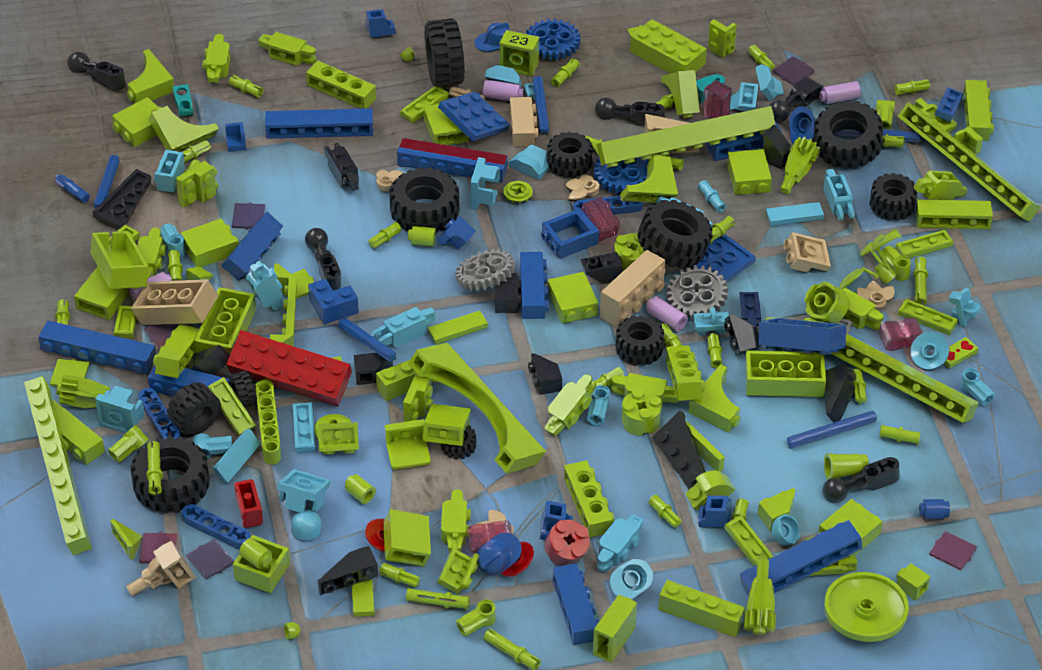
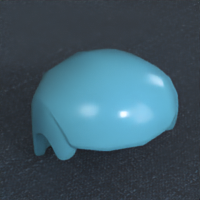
[291,510,322,541]
[771,515,801,546]

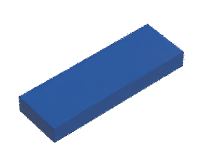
[934,87,964,122]

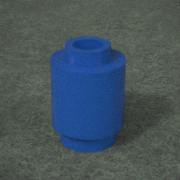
[919,499,950,519]

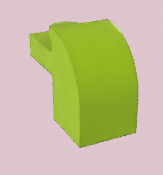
[685,470,736,510]

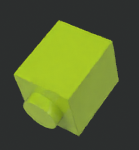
[896,563,931,601]

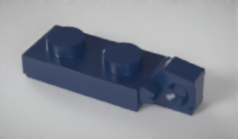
[739,292,761,328]

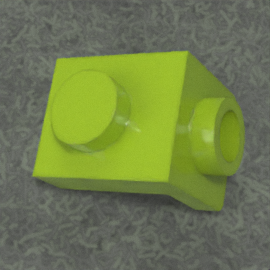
[955,127,983,154]

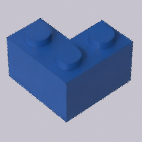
[308,279,359,325]

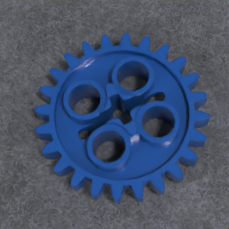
[526,18,581,61]
[593,157,648,194]

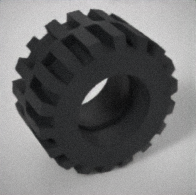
[547,132,593,178]
[869,173,917,221]
[615,315,664,366]
[167,382,221,436]

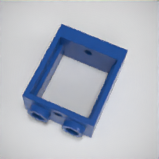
[541,208,599,259]

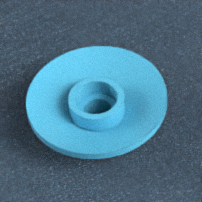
[911,332,949,370]

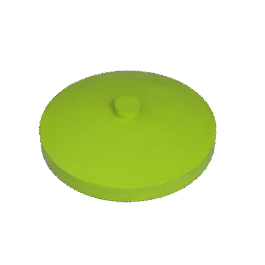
[824,572,909,642]

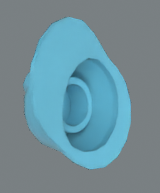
[610,559,653,599]

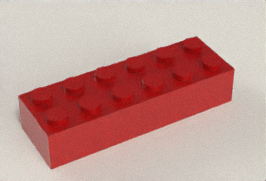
[227,330,352,407]

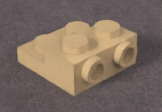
[783,232,831,272]

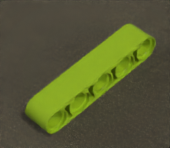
[256,380,281,465]

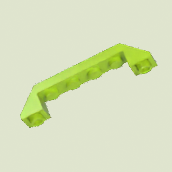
[270,263,297,346]

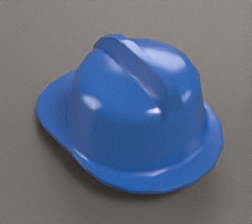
[474,23,510,52]
[789,106,816,144]
[477,533,521,576]

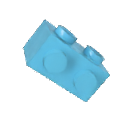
[154,150,185,193]

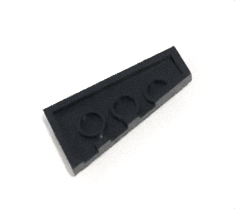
[92,169,152,229]
[652,410,706,490]

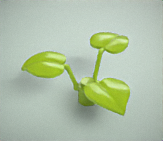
[839,229,902,289]

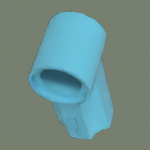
[160,223,185,258]
[959,368,996,406]
[587,385,610,426]
[192,434,232,459]

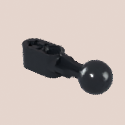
[67,52,126,90]
[769,77,824,123]
[595,98,665,126]
[305,228,341,291]
[822,457,900,503]

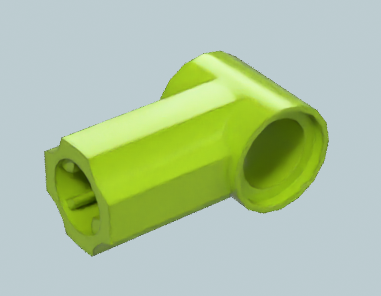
[876,99,895,130]
[880,245,911,281]
[107,424,149,463]
[455,599,496,637]

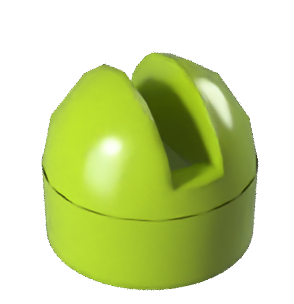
[400,46,415,62]
[284,622,301,640]

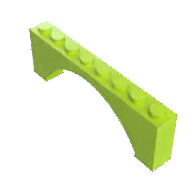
[408,343,546,474]

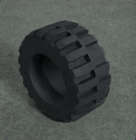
[424,18,465,87]
[814,100,883,169]
[389,167,460,233]
[637,200,713,268]
[131,436,210,513]

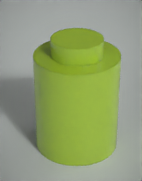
[408,226,436,247]
[345,474,376,504]
[239,538,272,569]

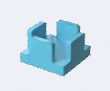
[471,157,500,210]
[95,386,144,433]
[277,469,331,513]

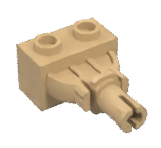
[126,541,196,597]

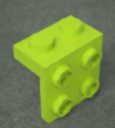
[384,419,431,470]

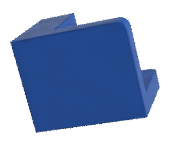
[225,122,246,152]

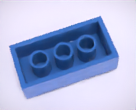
[759,318,846,355]

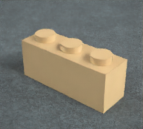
[510,97,538,147]

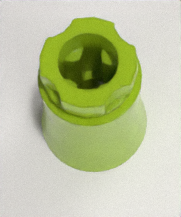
[823,453,869,480]

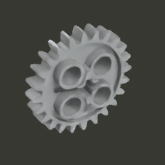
[455,249,516,291]
[666,265,728,320]

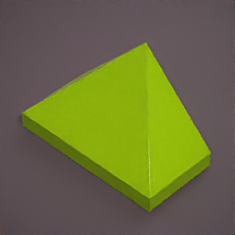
[110,518,143,560]

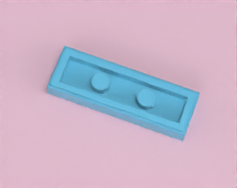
[766,202,824,226]
[292,402,315,453]
[212,429,261,484]

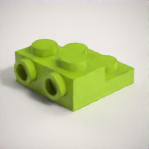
[176,161,219,208]
[403,374,433,422]

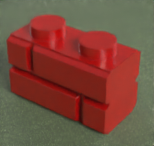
[234,479,263,528]

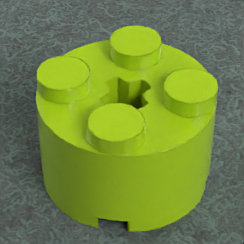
[614,232,644,271]
[804,282,850,324]
[621,389,661,436]

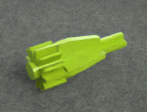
[780,137,820,195]
[56,375,110,408]
[744,558,776,635]

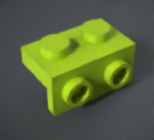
[708,19,737,58]
[318,422,359,454]
[437,548,479,595]

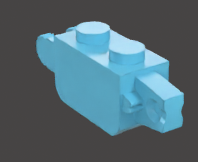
[823,169,855,220]
[246,261,284,311]
[372,307,436,347]
[597,514,643,573]

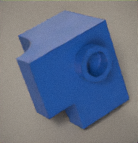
[365,9,396,38]
[437,216,476,250]
[698,496,732,527]
[540,501,573,540]

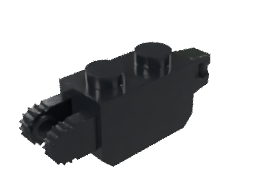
[323,143,359,191]

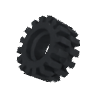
[229,371,257,408]
[441,425,476,460]

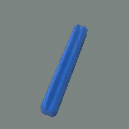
[533,76,549,134]
[94,155,120,208]

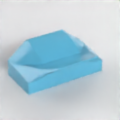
[755,64,784,101]
[485,65,522,86]
[729,82,758,111]
[509,144,549,180]

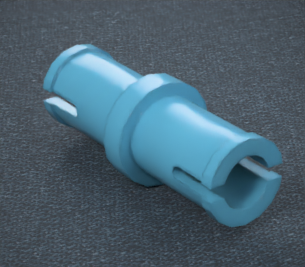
[697,180,727,213]

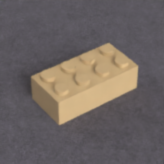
[600,250,665,328]
[131,279,218,325]

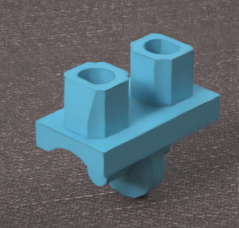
[949,288,981,327]
[694,307,728,336]

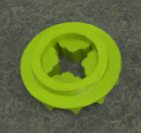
[503,181,533,204]

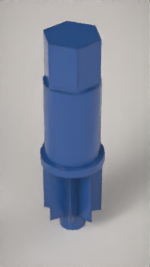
[55,173,90,203]

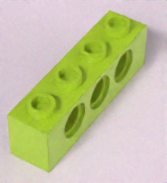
[306,61,377,109]
[666,345,704,401]
[564,460,615,538]

